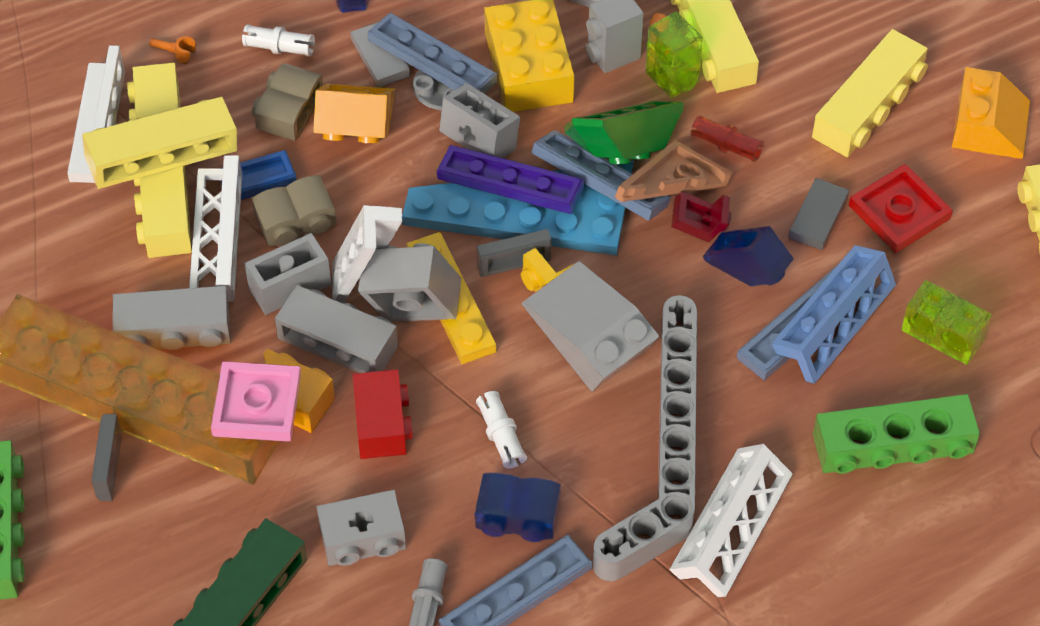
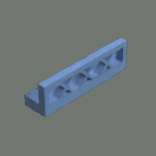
[772,245,896,384]

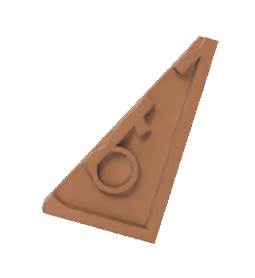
[614,140,733,202]

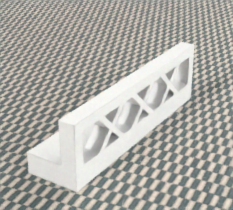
[67,45,125,183]
[189,156,242,302]
[332,205,402,303]
[669,444,793,597]

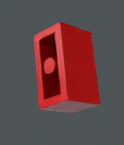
[352,369,413,459]

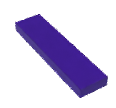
[436,145,585,214]

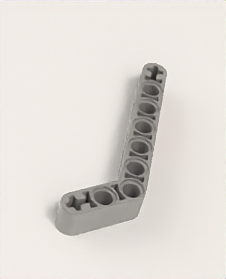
[593,295,697,581]

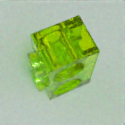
[645,11,703,98]
[901,280,992,365]

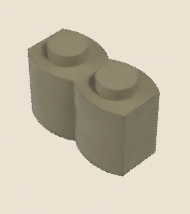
[252,63,323,141]
[251,175,337,246]

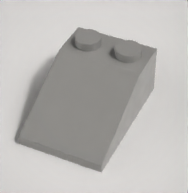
[522,261,660,392]

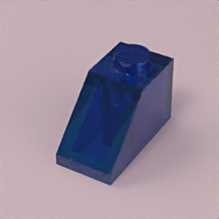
[702,226,794,286]

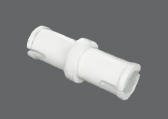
[242,24,315,56]
[476,391,527,469]

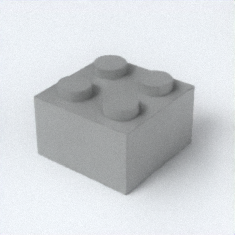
[358,243,461,322]

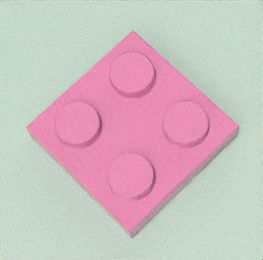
[211,362,301,441]

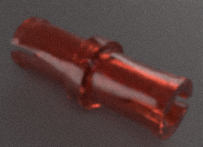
[691,115,764,162]

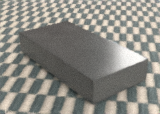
[788,178,849,250]
[477,229,551,277]
[91,414,122,501]

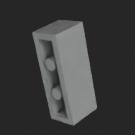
[275,285,398,373]
[113,286,231,353]

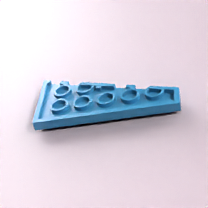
[402,161,634,256]

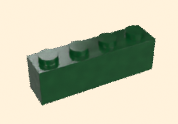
[173,518,307,626]

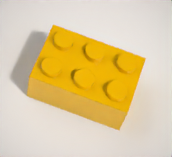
[484,0,574,112]

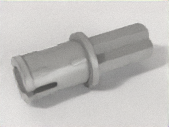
[409,558,448,626]

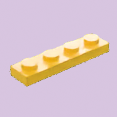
[406,232,496,365]

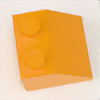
[952,67,1030,159]
[314,83,395,143]

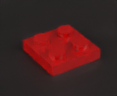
[848,164,953,253]

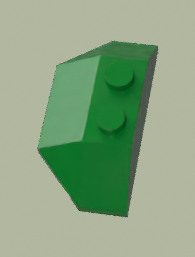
[564,100,683,164]

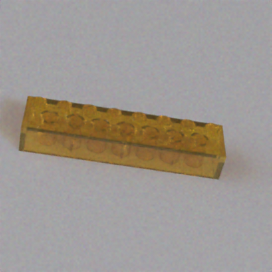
[0,294,279,485]

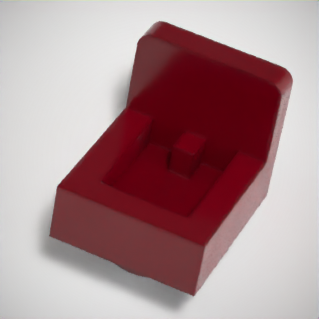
[671,191,732,242]

